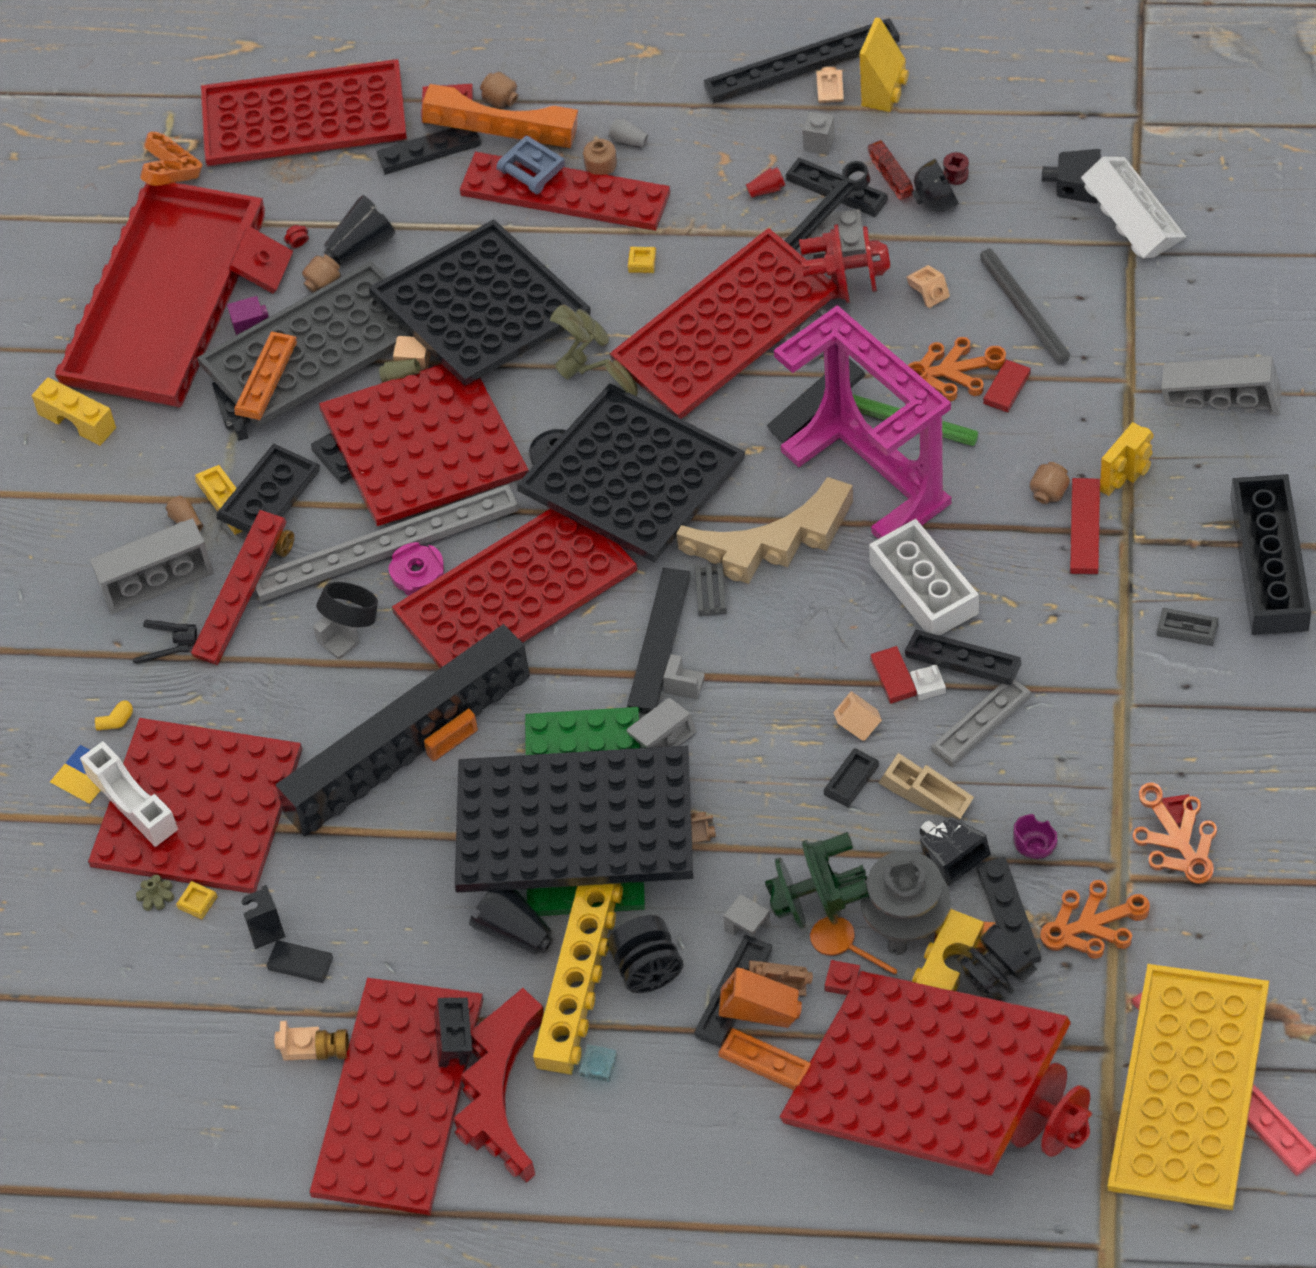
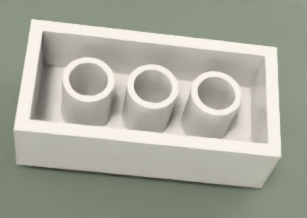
[869,519,979,636]

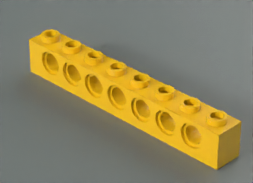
[533,883,623,1075]

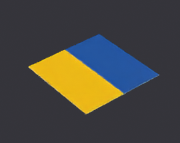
[50,745,101,804]

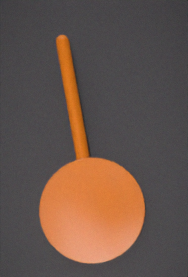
[810,917,897,974]

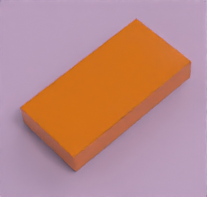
[424,709,478,762]

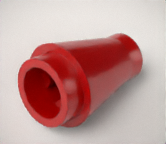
[745,167,786,198]

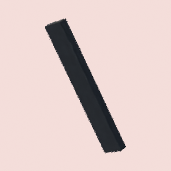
[627,568,691,714]

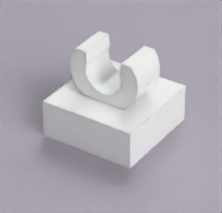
[910,665,946,701]

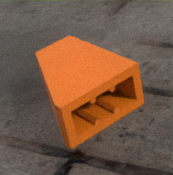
[719,968,802,1028]

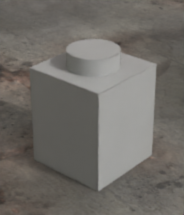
[802,111,835,155]

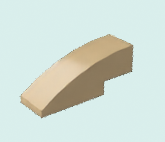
[878,753,974,820]

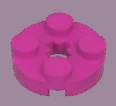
[388,542,444,596]

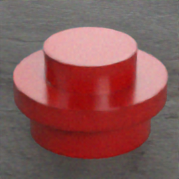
[284,225,309,248]

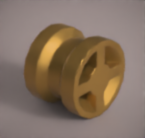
[273,530,295,557]

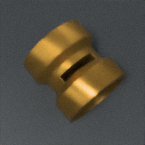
[315,1029,349,1060]

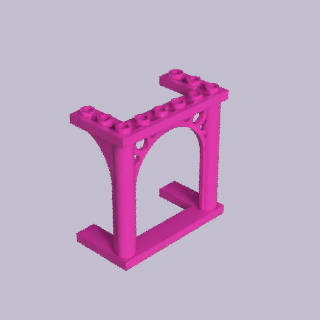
[774,305,952,539]

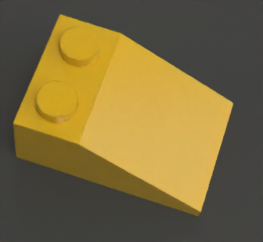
[860,17,909,112]

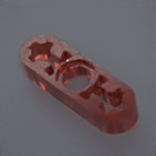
[868,140,914,200]

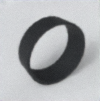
[316,582,378,627]

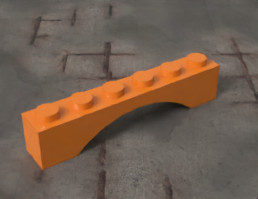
[422,84,578,149]

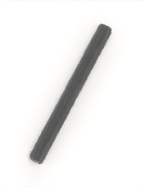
[980,248,1070,364]

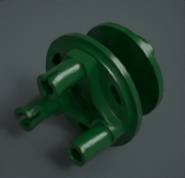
[765,832,869,929]

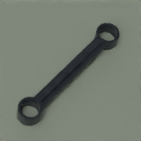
[784,161,871,250]

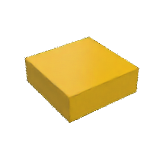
[628,247,656,273]
[176,881,217,920]

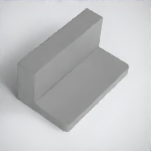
[627,698,696,748]

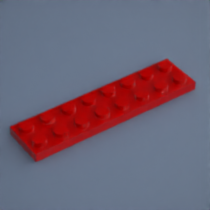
[459,151,671,231]

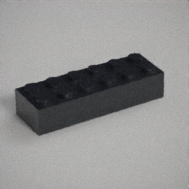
[1230,474,1311,635]

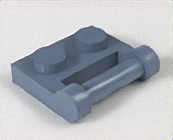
[496,135,565,194]

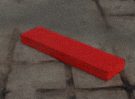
[1070,478,1100,574]

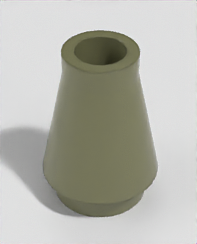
[379,358,421,383]

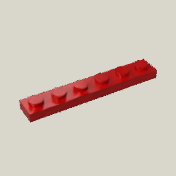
[191,510,287,665]

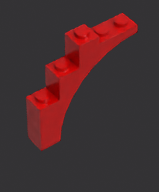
[454,988,544,1183]

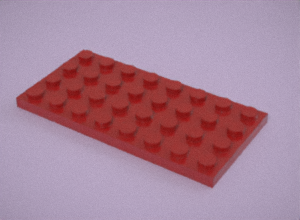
[201,59,407,166]
[610,227,839,419]
[392,508,638,668]
[309,977,484,1215]

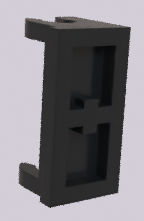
[241,885,285,949]
[434,997,472,1067]

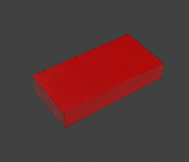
[983,359,1031,413]
[870,646,917,704]

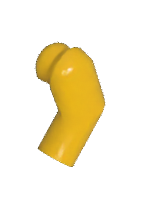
[95,700,133,731]

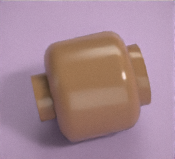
[480,72,518,109]
[583,139,617,175]
[302,255,341,293]
[1029,462,1070,505]

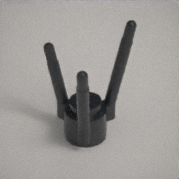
[133,619,197,663]

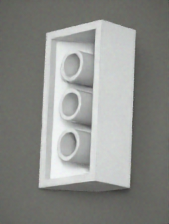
[1081,157,1186,258]

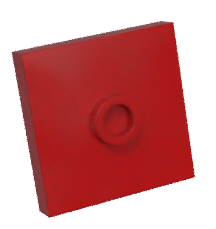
[228,225,293,294]

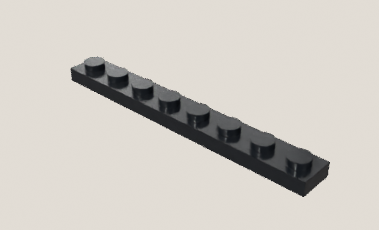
[703,18,900,104]

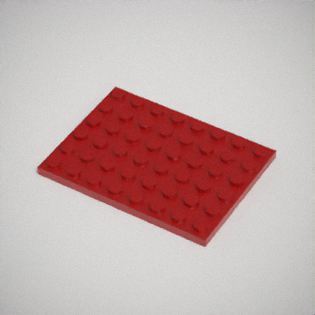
[779,971,1071,1176]

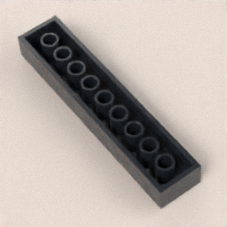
[275,624,530,837]

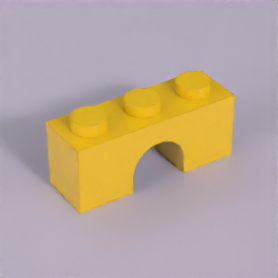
[31,377,116,446]
[912,909,984,992]

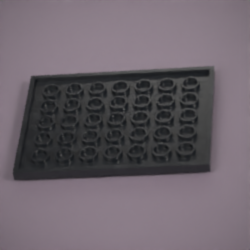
[455,745,694,893]

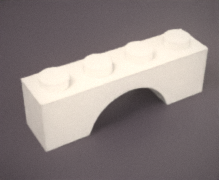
[80,741,178,847]

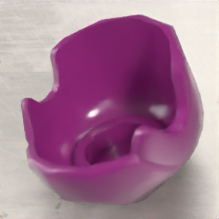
[1013,814,1058,859]

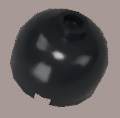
[911,159,959,212]

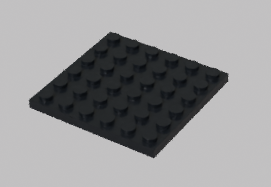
[369,219,591,386]
[517,383,745,562]

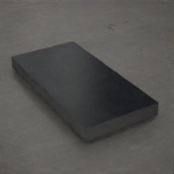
[217,443,320,533]

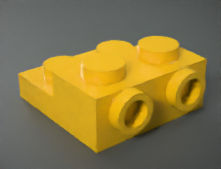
[1100,422,1154,496]

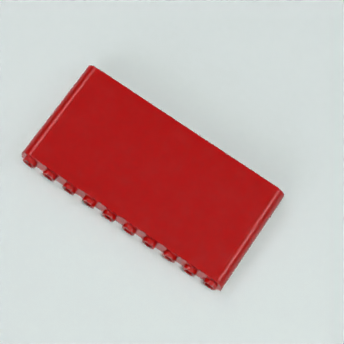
[55,182,265,407]

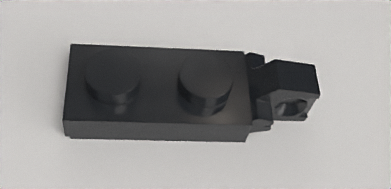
[212,382,251,441]

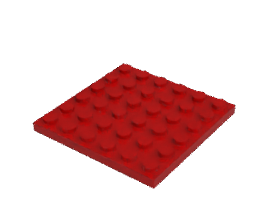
[319,364,529,526]
[88,718,303,894]

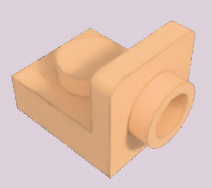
[816,67,844,103]
[906,265,950,308]
[274,1021,320,1061]

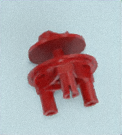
[799,224,890,303]
[1010,1063,1092,1157]

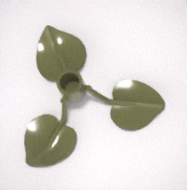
[550,305,638,396]

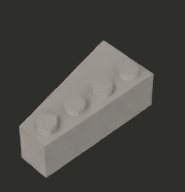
[1161,356,1282,415]

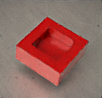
[1162,794,1196,828]
[824,960,861,995]

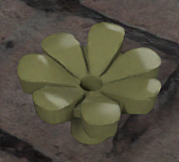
[136,875,174,911]

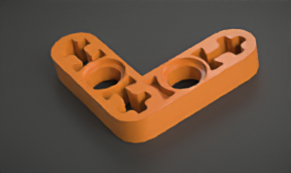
[140,132,202,185]

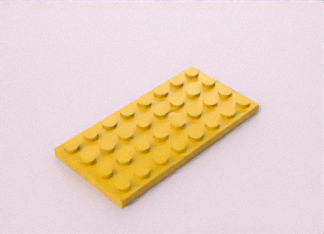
[1107,964,1269,1210]

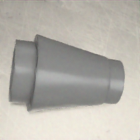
[609,118,648,148]

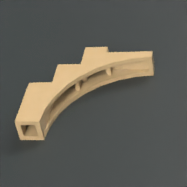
[677,477,853,584]

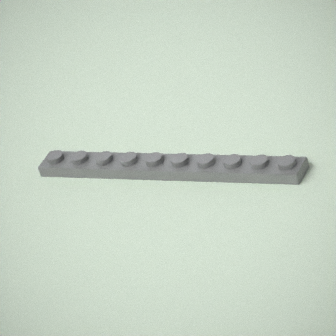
[255,484,519,602]

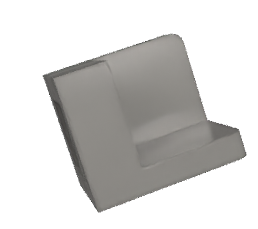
[313,617,360,659]
[663,654,705,699]
[723,894,771,936]

